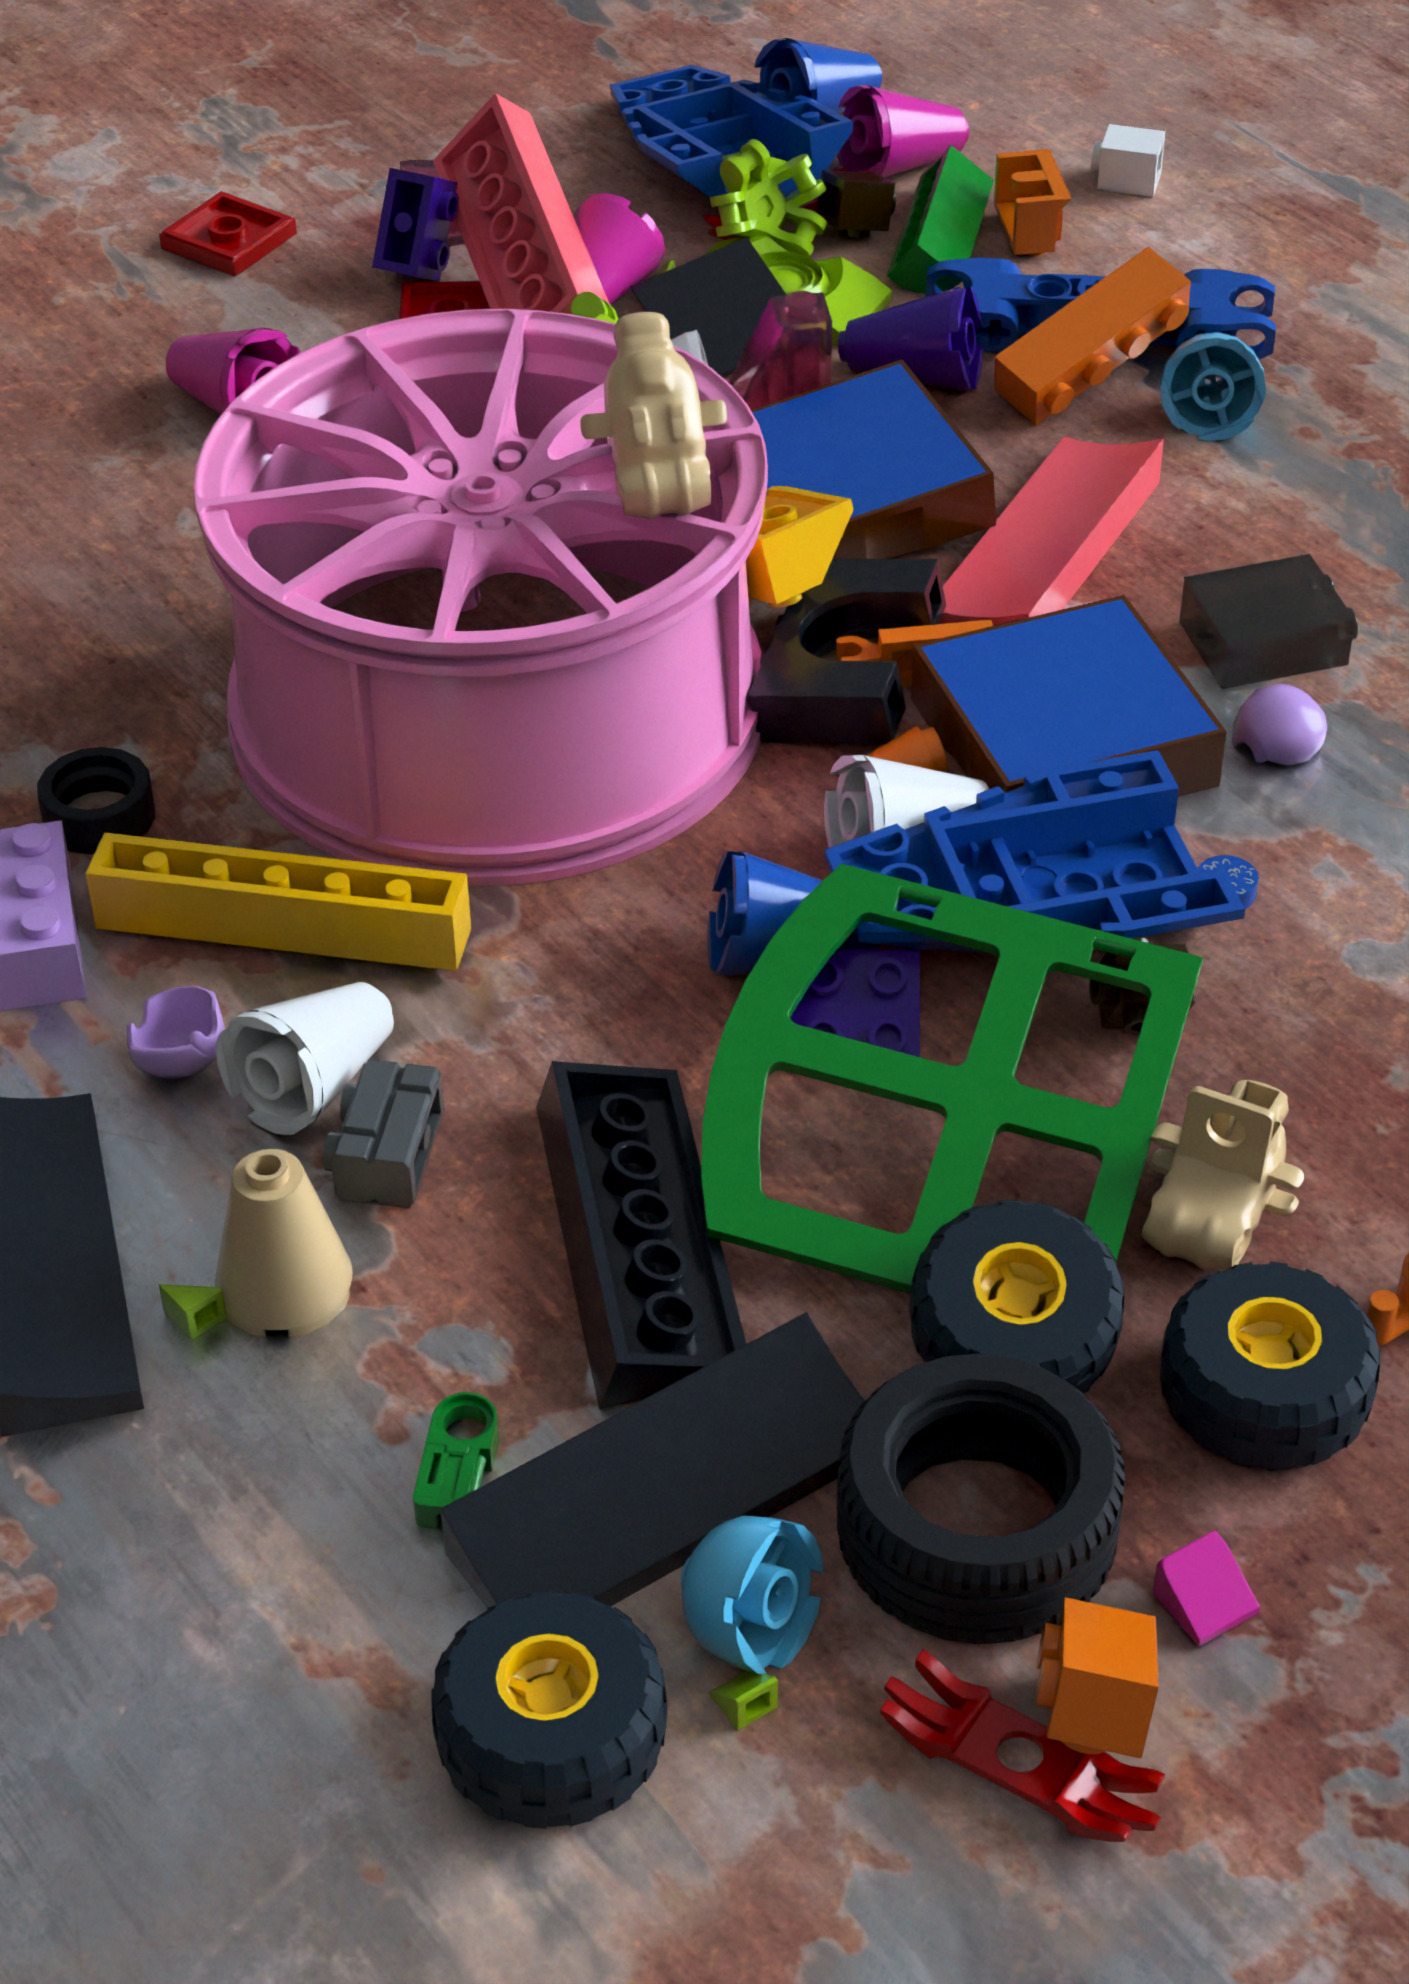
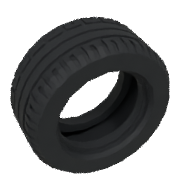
[837,1354,1125,1645]

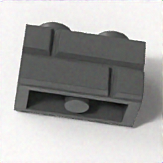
[323,1059,444,1208]

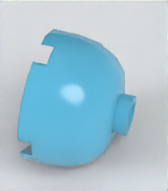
[1160,332,1266,441]
[681,1516,823,1674]

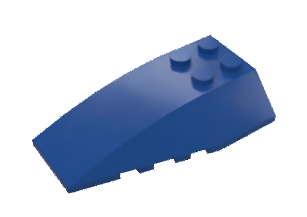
[610,65,853,199]
[824,750,1245,952]

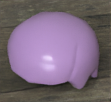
[1232,683,1327,766]
[127,986,225,1080]

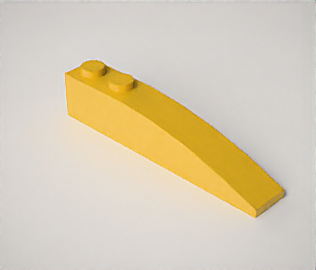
[746,486,854,608]

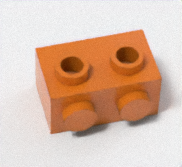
[1035,1597,1159,1759]

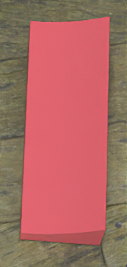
[433,93,610,314]
[939,437,1164,626]

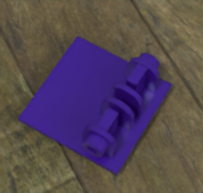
[791,949,920,1057]

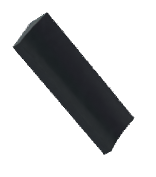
[536,1061,746,1410]
[0,1093,144,1437]
[440,1312,865,1609]

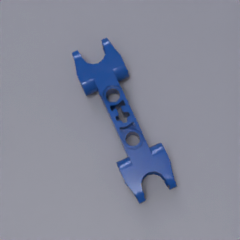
[926,257,1276,360]

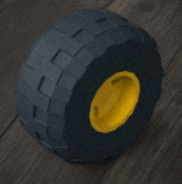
[909,1199,1125,1394]
[1160,1262,1381,1471]
[431,1591,667,1829]

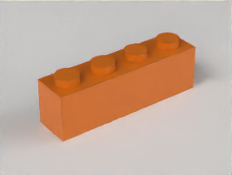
[994,246,1191,426]

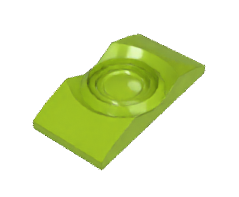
[705,236,892,346]

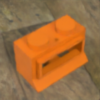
[994,149,1072,256]

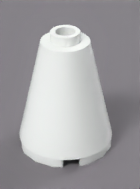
[824,754,989,848]
[216,982,394,1135]

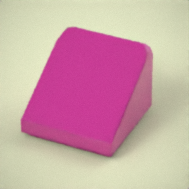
[1153,1531,1260,1647]

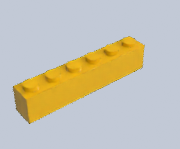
[85,832,471,971]

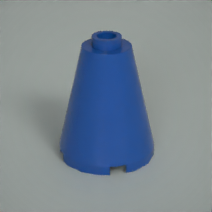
[754,38,882,114]
[708,851,881,976]

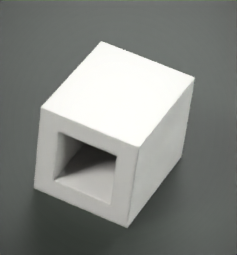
[1091,124,1165,197]

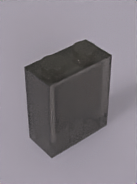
[1179,554,1358,689]

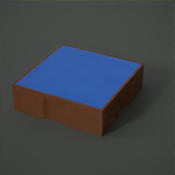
[751,359,996,559]
[911,595,1227,797]

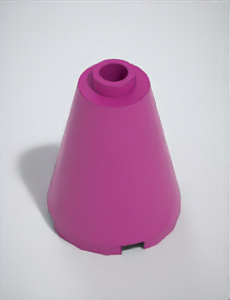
[837,85,969,178]
[574,193,665,305]
[166,328,301,415]

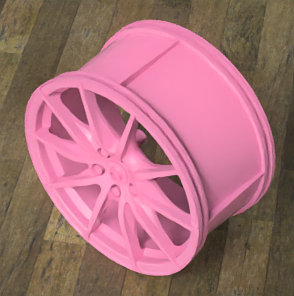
[194,309,768,886]

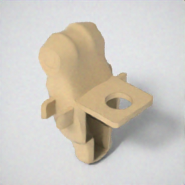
[580,312,727,520]
[1141,1080,1304,1270]

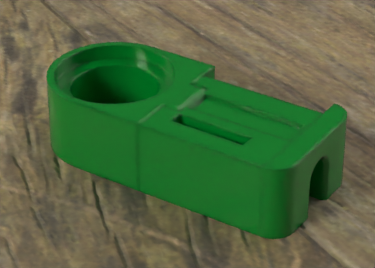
[413,1392,499,1529]

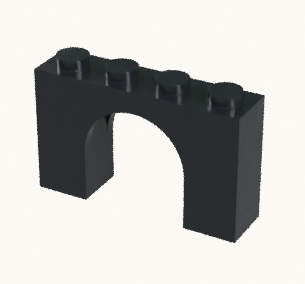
[748,559,946,744]

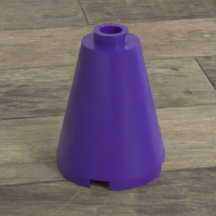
[838,287,983,391]

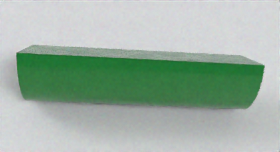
[887,145,994,294]

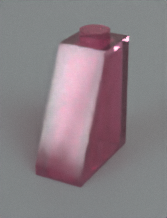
[728,291,832,410]

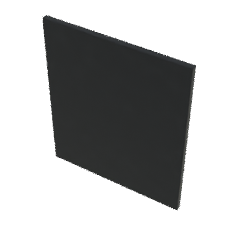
[631,237,815,378]

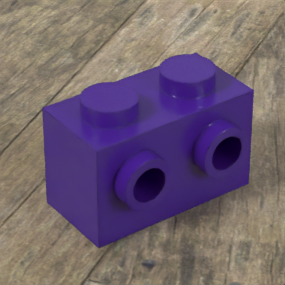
[372,168,459,281]

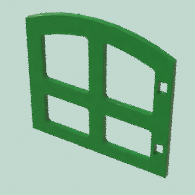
[701,864,1204,1294]

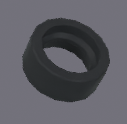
[37,747,156,854]

